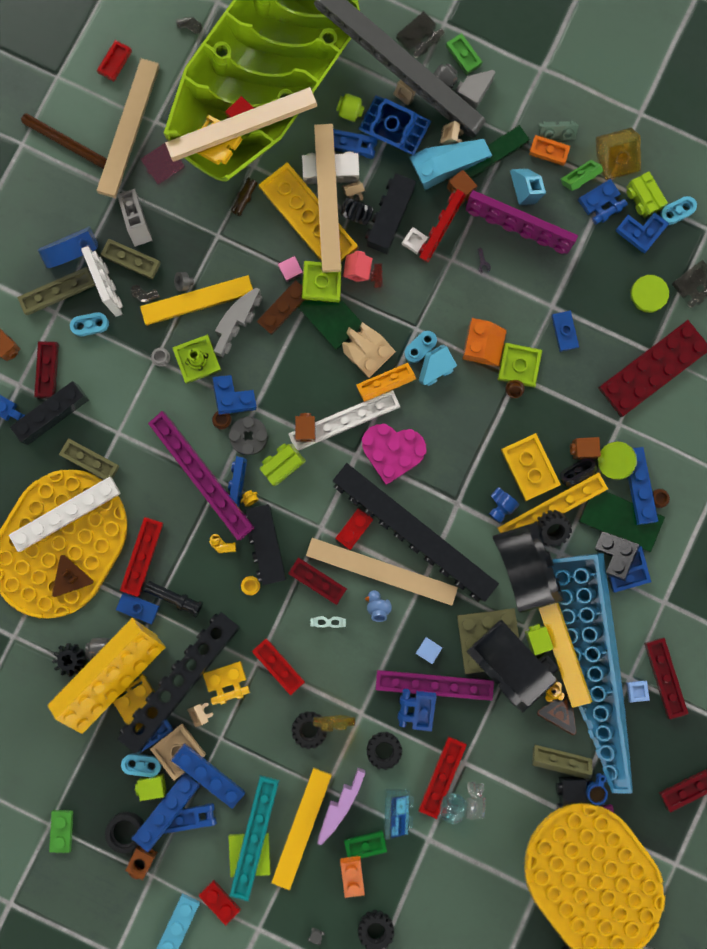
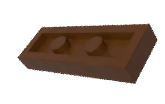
[257,280,304,335]

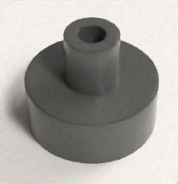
[174,272,194,291]

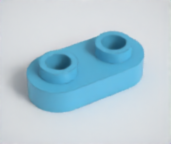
[660,196,697,225]
[70,312,109,336]
[404,331,437,364]
[121,753,162,777]

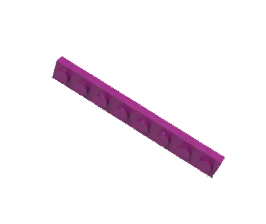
[148,411,254,540]

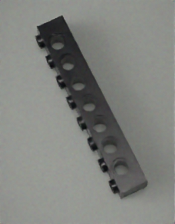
[118,612,240,754]

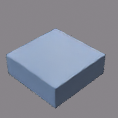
[416,637,442,664]
[626,680,650,703]

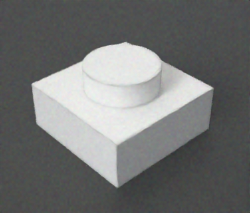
[402,227,428,254]

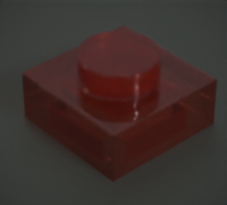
[370,264,382,288]

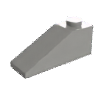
[117,189,153,246]

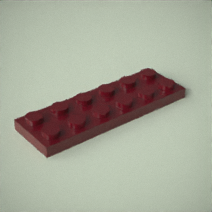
[598,320,707,417]

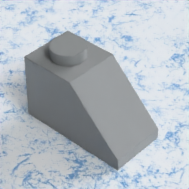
[456,70,495,110]

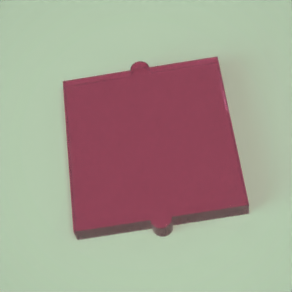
[141,141,185,184]

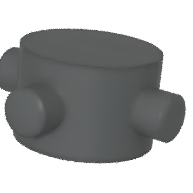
[308,927,325,945]

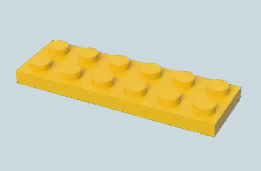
[258,162,358,262]

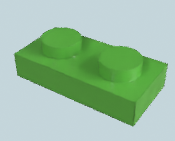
[446,33,482,75]
[561,160,603,191]
[49,810,73,853]

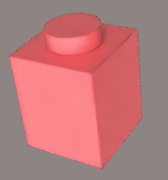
[343,251,372,282]

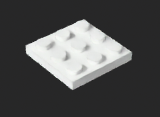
[81,246,123,317]

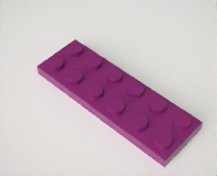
[465,190,578,254]

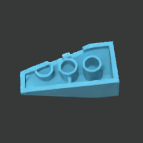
[409,139,492,190]

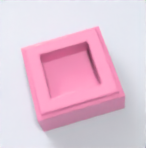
[278,256,303,282]

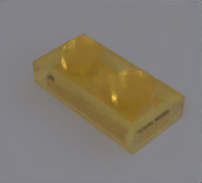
[313,715,355,731]

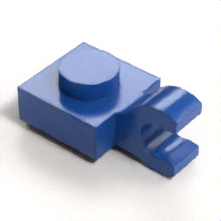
[0,395,25,421]

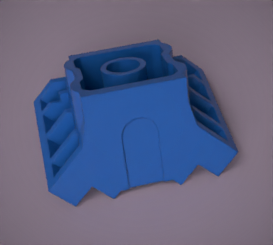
[358,95,431,155]

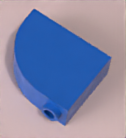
[37,226,98,268]

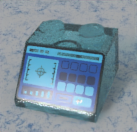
[384,789,414,839]

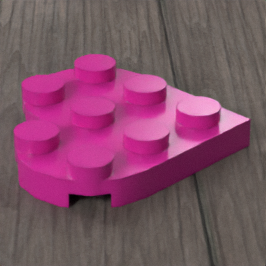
[362,424,427,485]

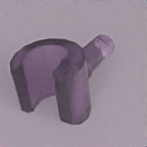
[478,248,491,274]

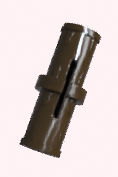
[230,178,258,217]

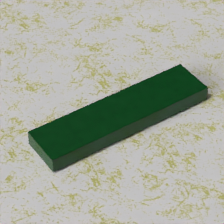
[464,125,530,179]

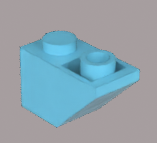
[510,169,546,205]
[419,345,457,386]

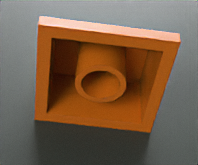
[462,318,507,367]

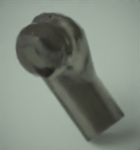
[176,17,202,34]
[131,285,160,303]

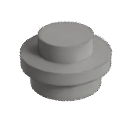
[151,348,170,367]

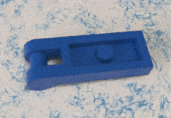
[333,129,378,159]
[228,456,247,508]
[163,803,217,834]

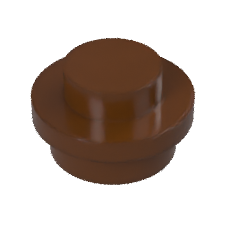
[505,380,525,398]
[212,411,231,429]
[653,489,670,508]

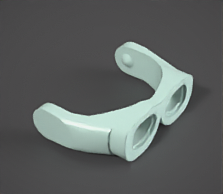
[310,616,346,628]

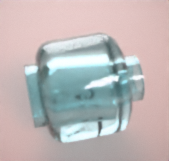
[440,793,467,824]

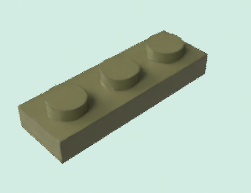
[101,238,161,280]
[59,438,120,479]
[532,745,592,780]

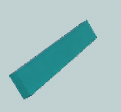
[229,775,279,901]

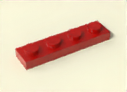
[419,189,466,263]
[120,517,164,597]
[418,736,467,819]

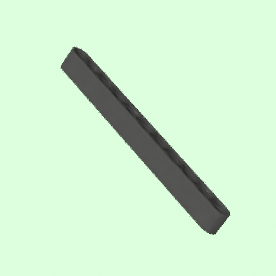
[314,0,486,138]

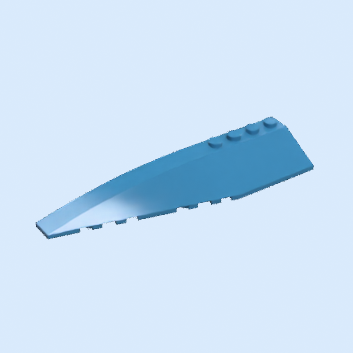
[551,553,633,793]

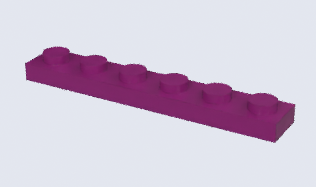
[375,670,494,701]

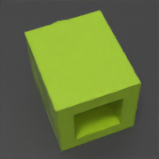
[525,624,554,655]
[135,773,167,801]

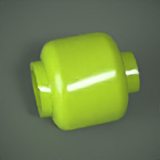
[336,93,365,121]

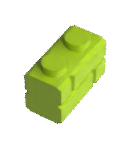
[626,171,668,219]
[260,443,306,486]

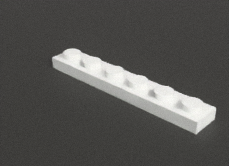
[9,477,121,552]

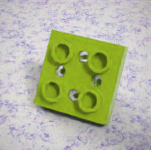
[172,335,222,384]

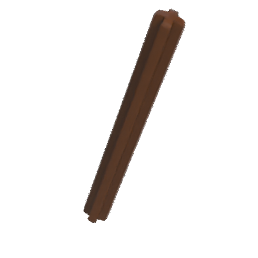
[21,113,107,169]

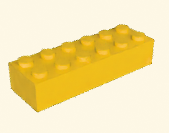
[48,618,166,734]

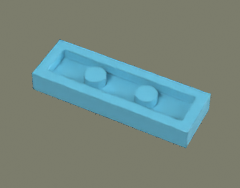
[157,893,200,949]

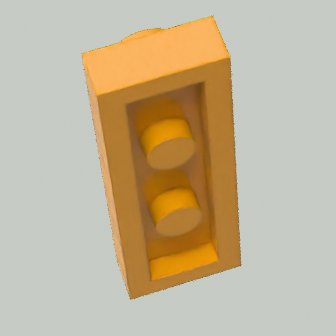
[356,363,416,402]

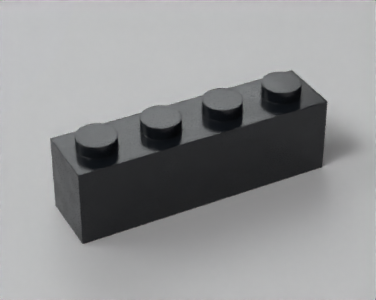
[365,173,416,254]
[10,381,89,445]
[244,504,287,585]

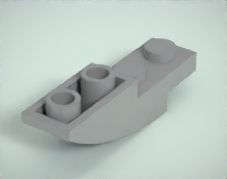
[214,288,262,358]

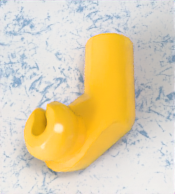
[209,534,236,553]

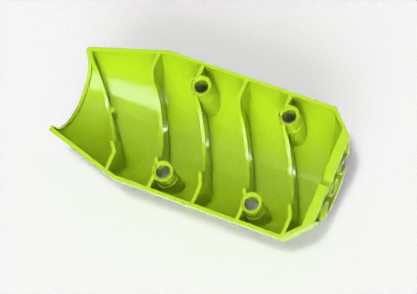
[164,0,360,182]

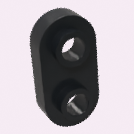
[560,458,597,486]

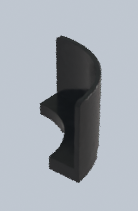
[493,522,564,613]
[466,620,557,713]

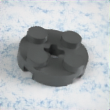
[229,416,268,455]

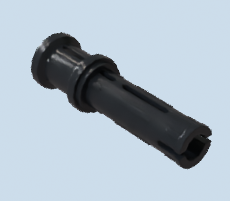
[144,581,203,618]

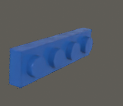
[628,447,658,525]
[171,743,245,809]
[132,772,200,852]

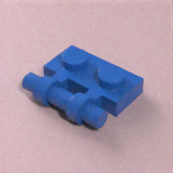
[578,179,628,224]
[398,689,436,731]

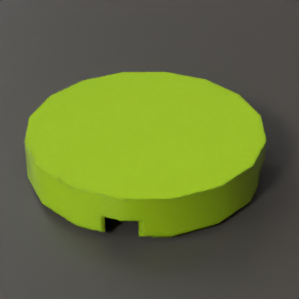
[631,275,669,313]
[598,441,637,480]

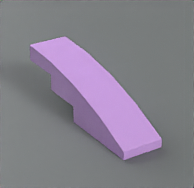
[318,768,365,845]

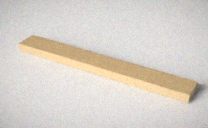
[96,58,159,198]
[165,87,317,162]
[314,124,341,273]
[306,538,458,606]

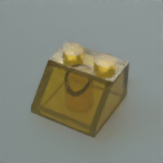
[596,128,641,180]

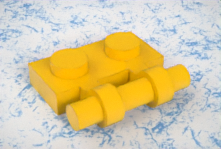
[203,661,250,705]

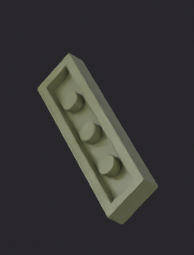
[17,267,96,316]

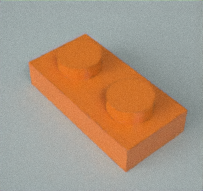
[529,135,571,166]
[340,856,365,898]

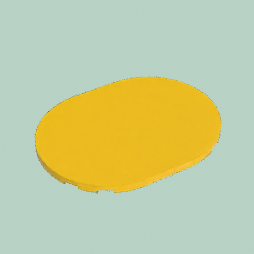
[0,470,127,618]
[524,803,665,949]

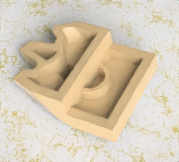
[342,322,396,378]

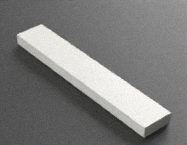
[288,390,400,451]

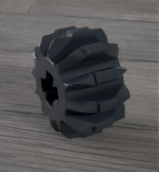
[340,198,373,225]
[52,643,87,677]

